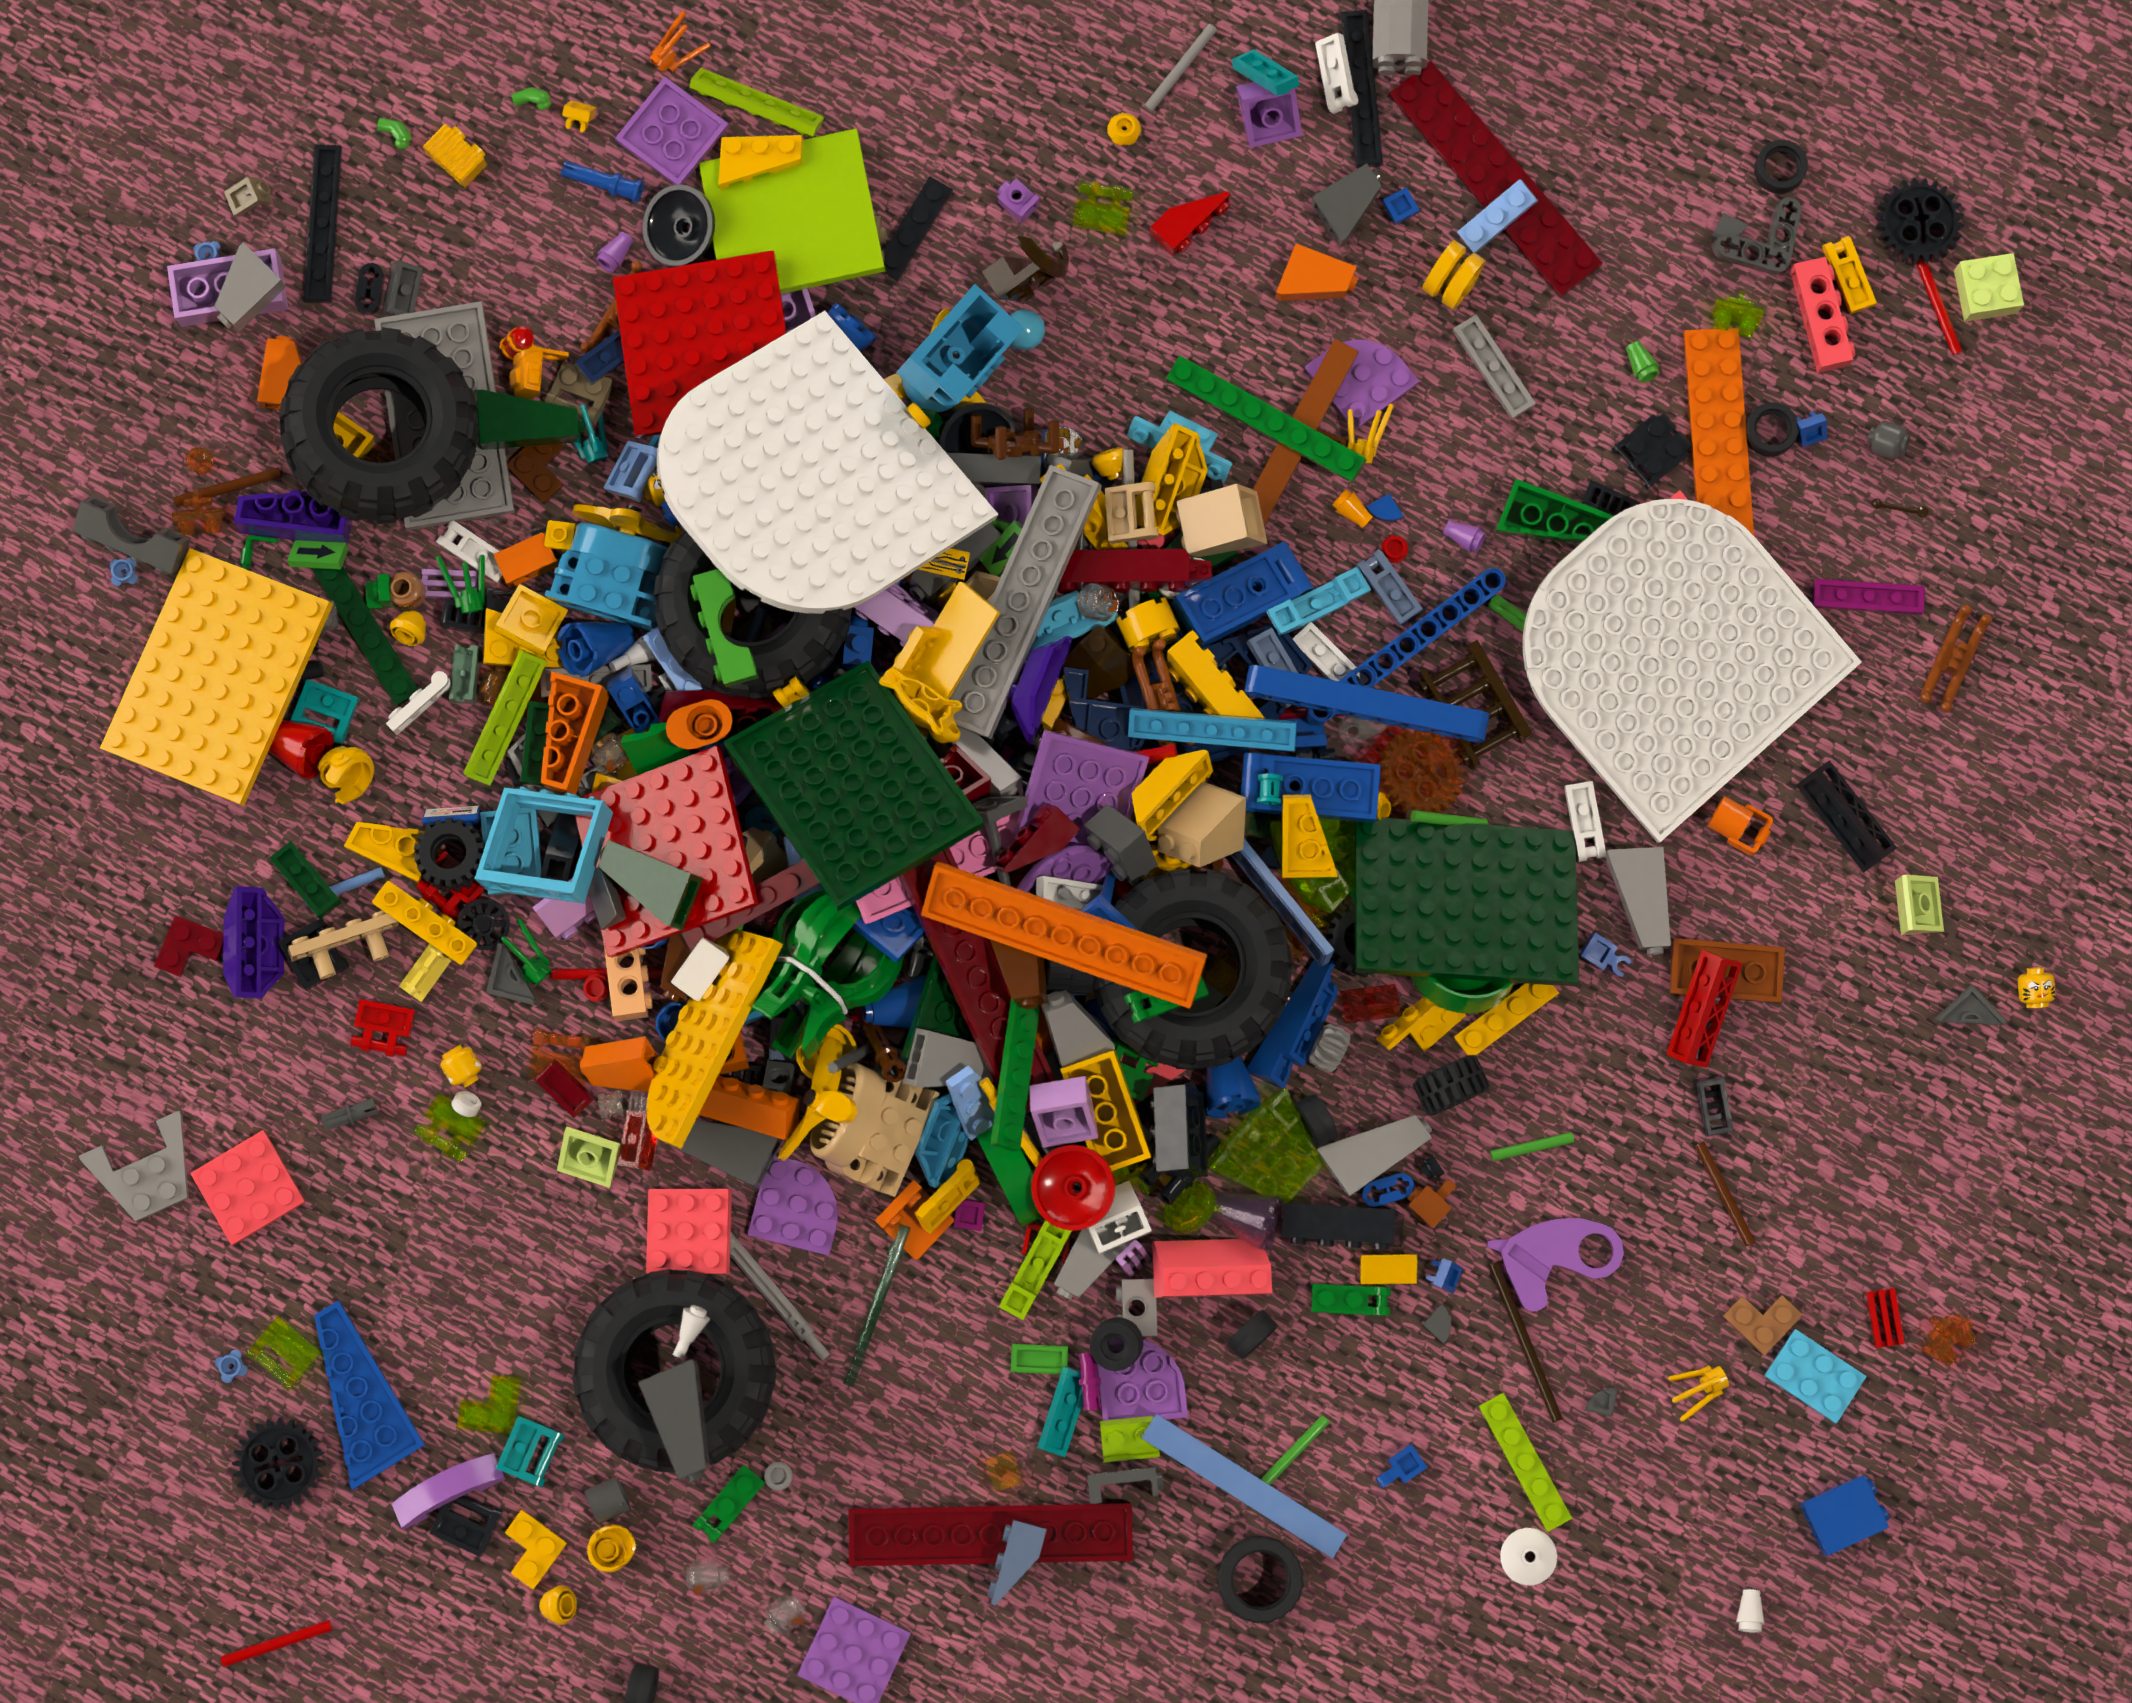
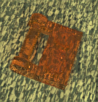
[529,1028,592,1085]

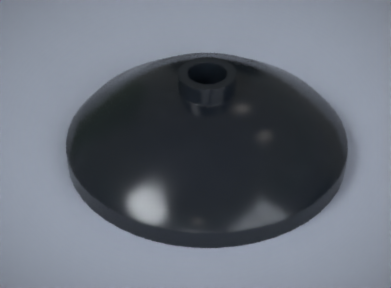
[643,184,715,267]
[939,403,1019,454]

